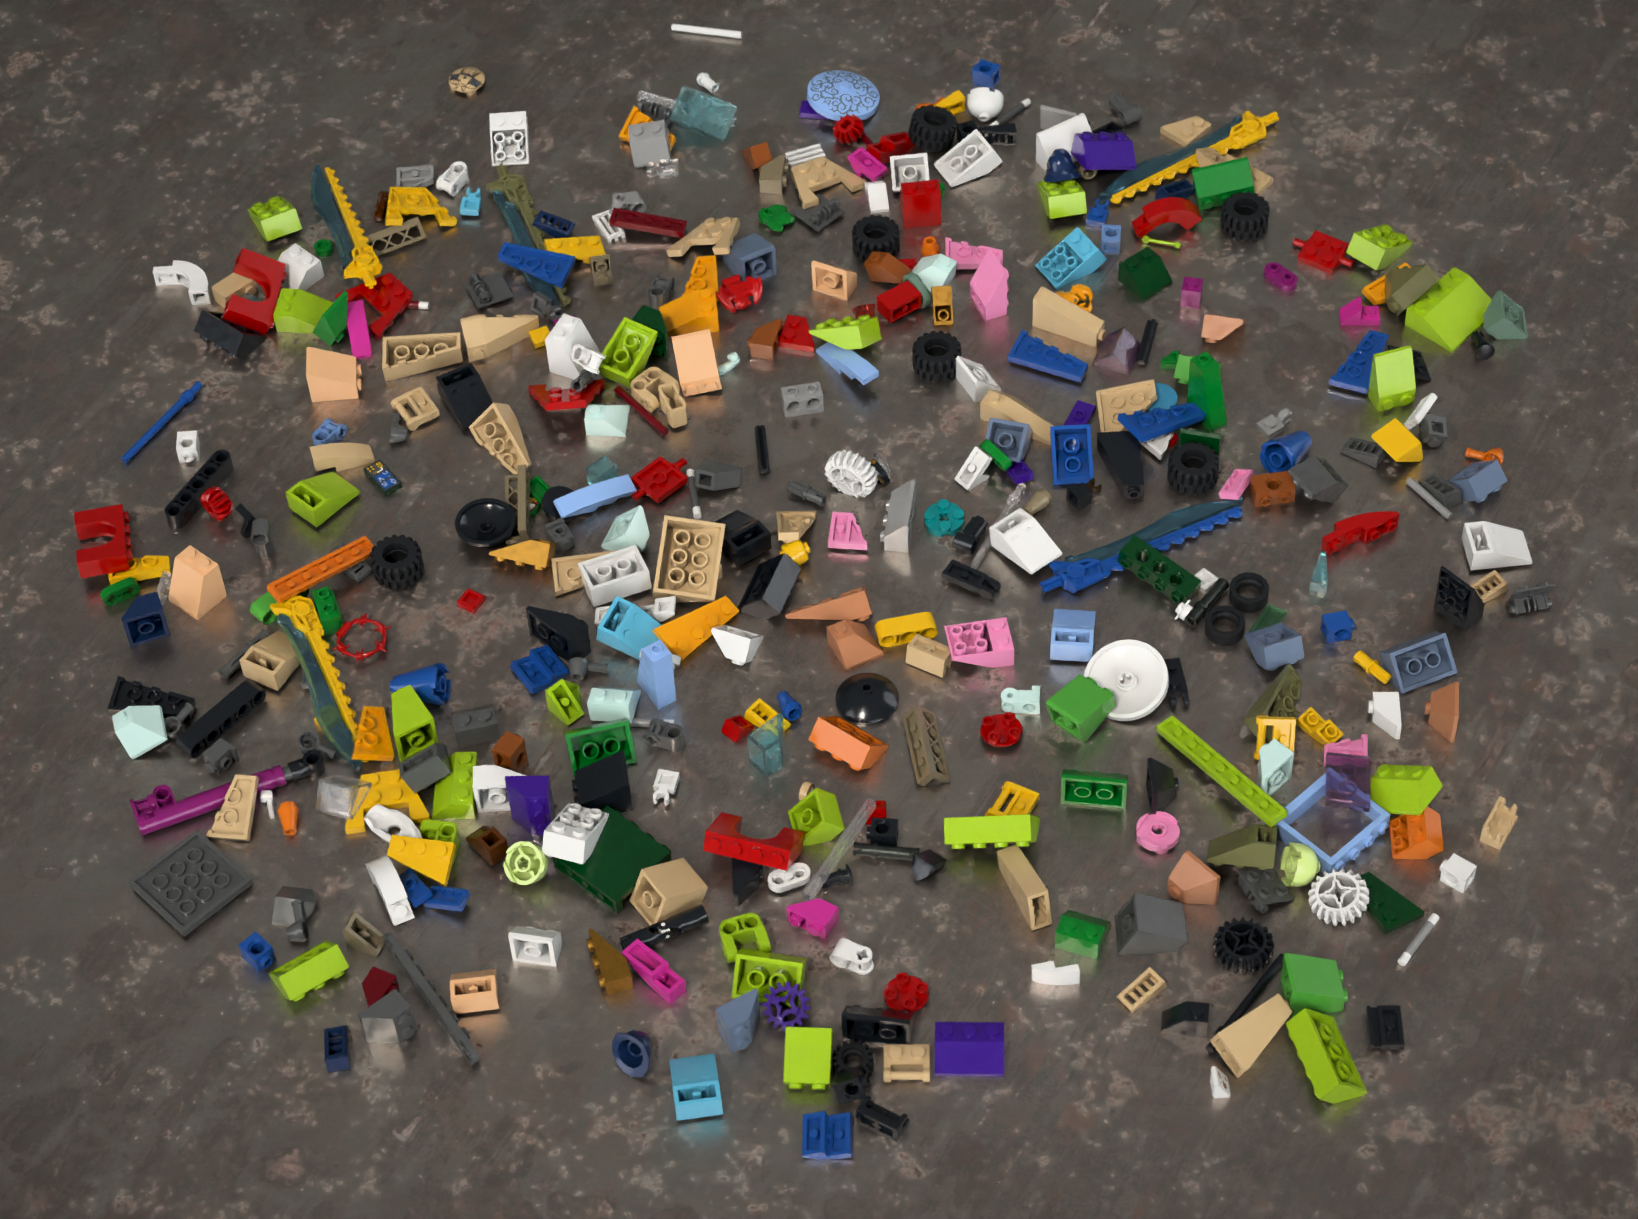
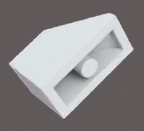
[1368,692,1402,739]

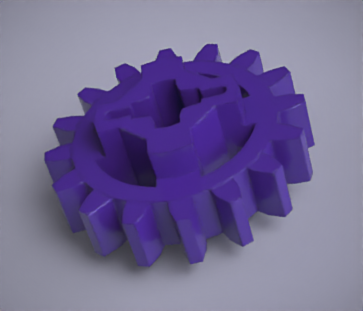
[761,981,811,1032]

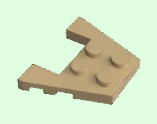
[791,156,867,210]
[666,217,740,257]

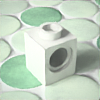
[176,430,201,463]
[1439,853,1477,893]

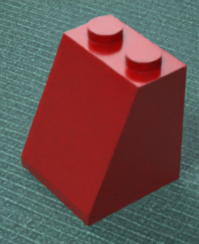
[899,179,941,229]

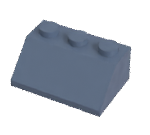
[1379,631,1458,694]

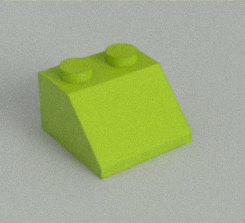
[788,787,845,847]

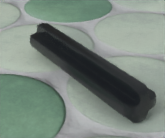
[1136,319,1158,366]
[755,425,770,474]

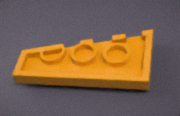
[652,596,740,662]

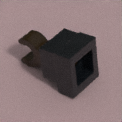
[1066,478,1102,511]

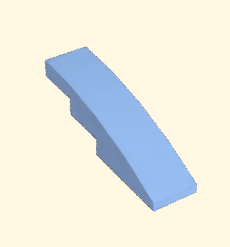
[816,342,879,385]
[553,474,637,518]

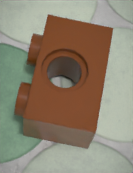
[1249,471,1296,507]
[492,731,529,774]

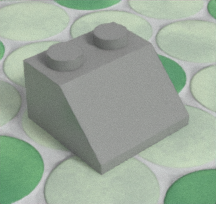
[628,120,671,168]

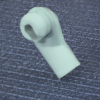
[718,352,740,376]

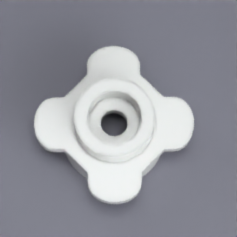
[1175,599,1193,621]

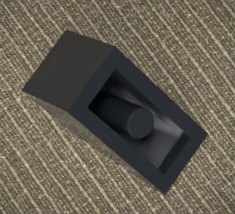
[732,858,764,907]
[1161,1001,1210,1038]

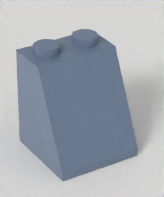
[722,233,777,282]

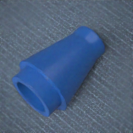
[777,691,802,721]

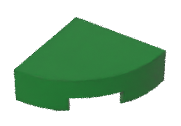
[1160,350,1180,369]

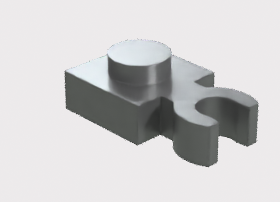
[530,291,561,321]

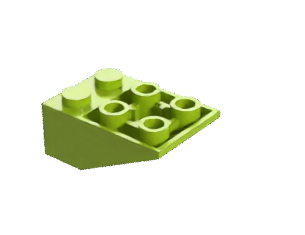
[1037,179,1087,219]
[247,196,302,242]
[1346,224,1413,271]
[809,314,882,350]
[285,472,361,528]

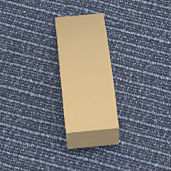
[309,443,375,472]

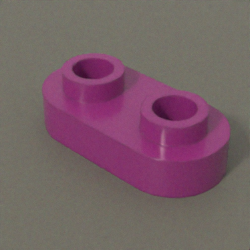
[1264,262,1298,291]

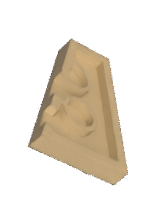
[776,511,817,543]
[205,775,259,841]

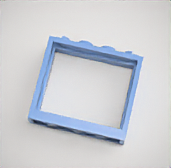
[1274,769,1390,874]

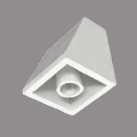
[545,314,601,380]

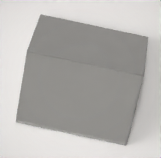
[1040,105,1079,129]

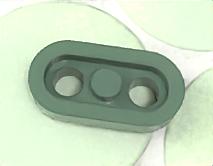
[903,272,932,308]

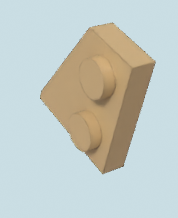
[1160,116,1212,149]

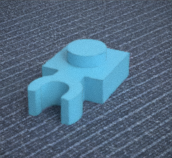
[460,188,482,216]

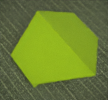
[545,678,585,726]

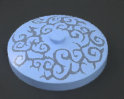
[806,70,880,121]

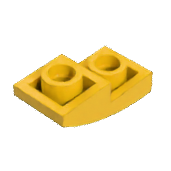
[1296,707,1344,745]

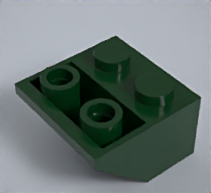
[631,305,670,359]

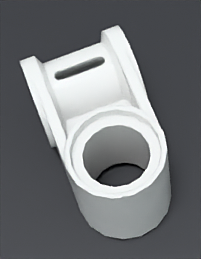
[436,161,469,196]
[570,344,606,374]
[829,938,874,975]

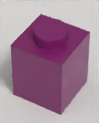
[1180,277,1203,309]

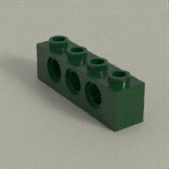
[1117,535,1201,604]

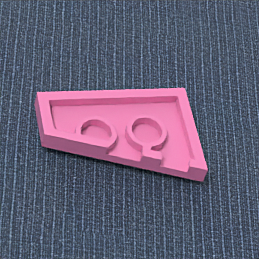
[945,237,1003,269]

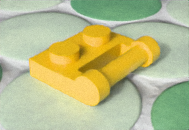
[1254,715,1296,760]
[985,781,1040,816]

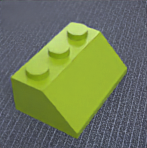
[432,752,480,820]
[1369,764,1443,815]
[268,940,349,1001]
[731,948,807,1007]

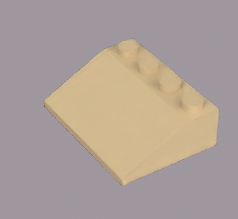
[652,515,726,603]

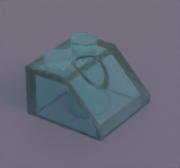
[747,713,785,777]

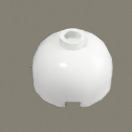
[967,87,1004,121]

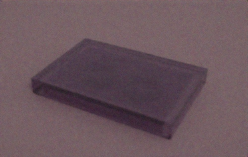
[1325,752,1370,812]

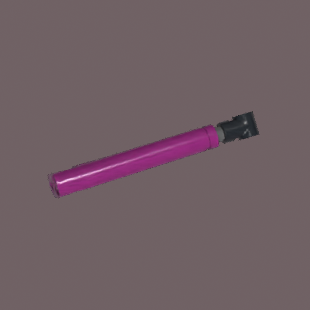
[129,750,325,836]

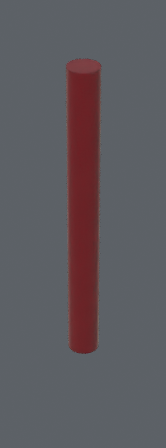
[614,386,669,436]

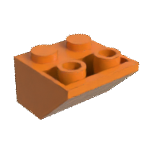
[1389,806,1444,859]

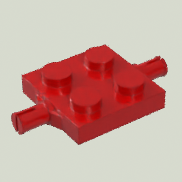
[1292,230,1355,275]
[631,456,688,504]

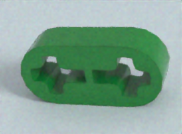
[979,439,1013,472]
[100,577,140,606]

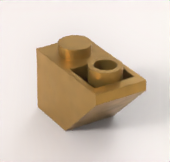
[931,285,953,325]

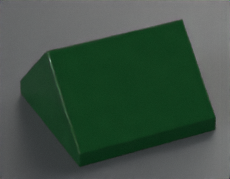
[1179,427,1224,457]

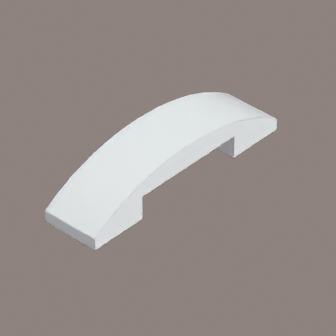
[594,596,676,627]

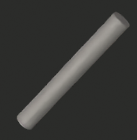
[1406,477,1453,520]

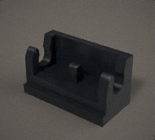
[856,1095,910,1142]

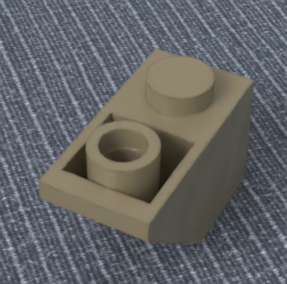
[759,155,789,194]
[589,254,613,287]

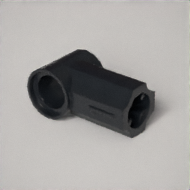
[952,515,988,555]

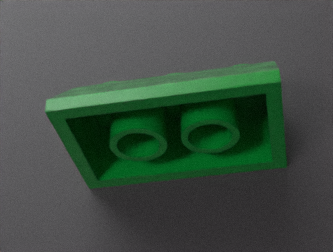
[1192,157,1254,211]
[564,718,637,776]
[1060,769,1129,809]

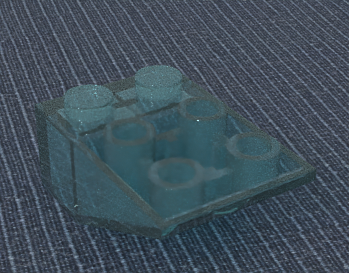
[670,85,737,141]

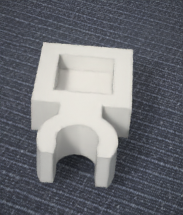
[653,769,680,806]

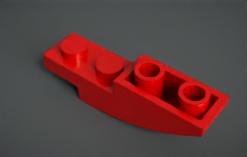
[1321,511,1399,555]

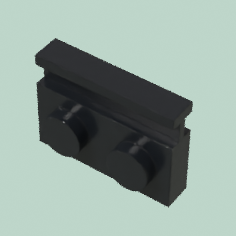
[1366,1005,1405,1050]

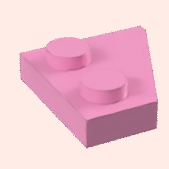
[828,512,868,550]
[1323,734,1368,769]

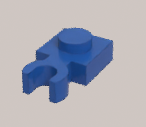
[1086,198,1109,228]

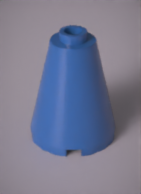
[1259,431,1312,473]
[390,663,451,705]

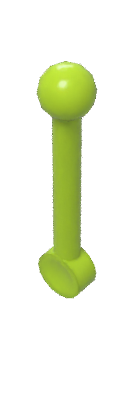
[1142,235,1181,249]

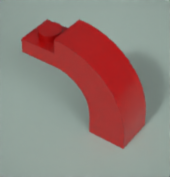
[1131,197,1202,239]

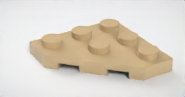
[1096,379,1157,432]

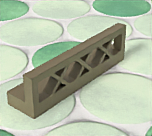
[346,217,426,256]
[505,464,530,544]
[902,705,950,787]

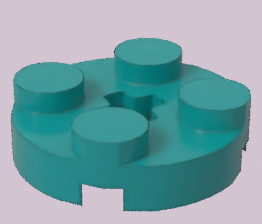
[924,499,964,537]

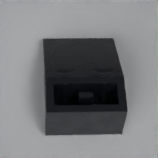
[436,363,493,431]
[715,510,772,567]
[1434,566,1485,631]

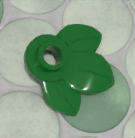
[758,204,795,232]

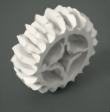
[825,449,878,498]
[1308,867,1370,927]

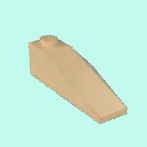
[460,314,540,362]
[980,390,1054,445]
[469,402,531,474]

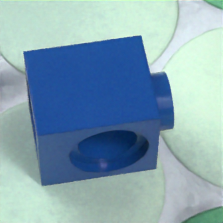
[971,59,1000,90]
[1320,610,1355,644]
[238,931,276,973]

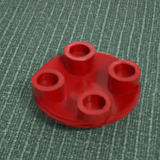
[980,712,1023,747]
[883,972,929,1013]

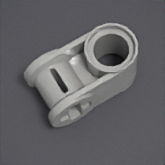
[609,191,647,214]

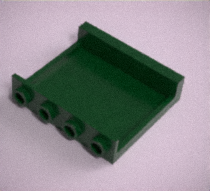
[553,805,672,914]

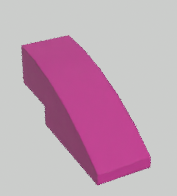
[347,300,373,359]
[621,938,687,1005]

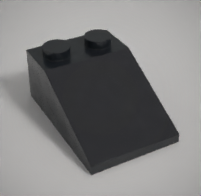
[526,606,591,663]

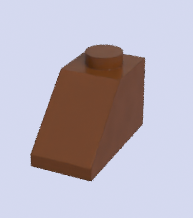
[741,142,772,172]
[864,251,911,284]
[747,319,783,360]

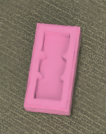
[1219,469,1254,500]

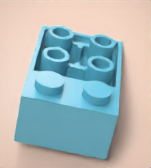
[1035,227,1107,289]
[596,596,661,660]
[669,1053,723,1121]

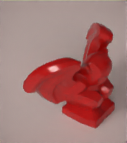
[715,274,763,314]

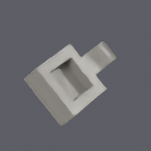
[1256,408,1292,440]

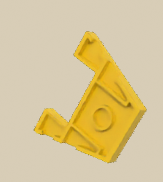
[385,187,457,226]
[345,769,430,835]

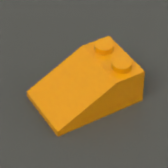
[659,288,719,337]

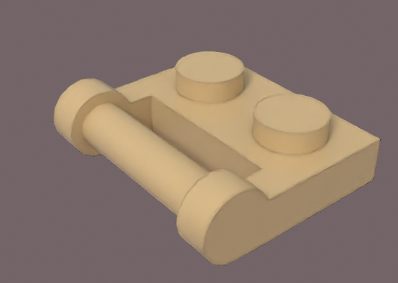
[391,386,440,431]
[884,1044,930,1082]

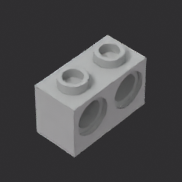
[781,381,824,418]

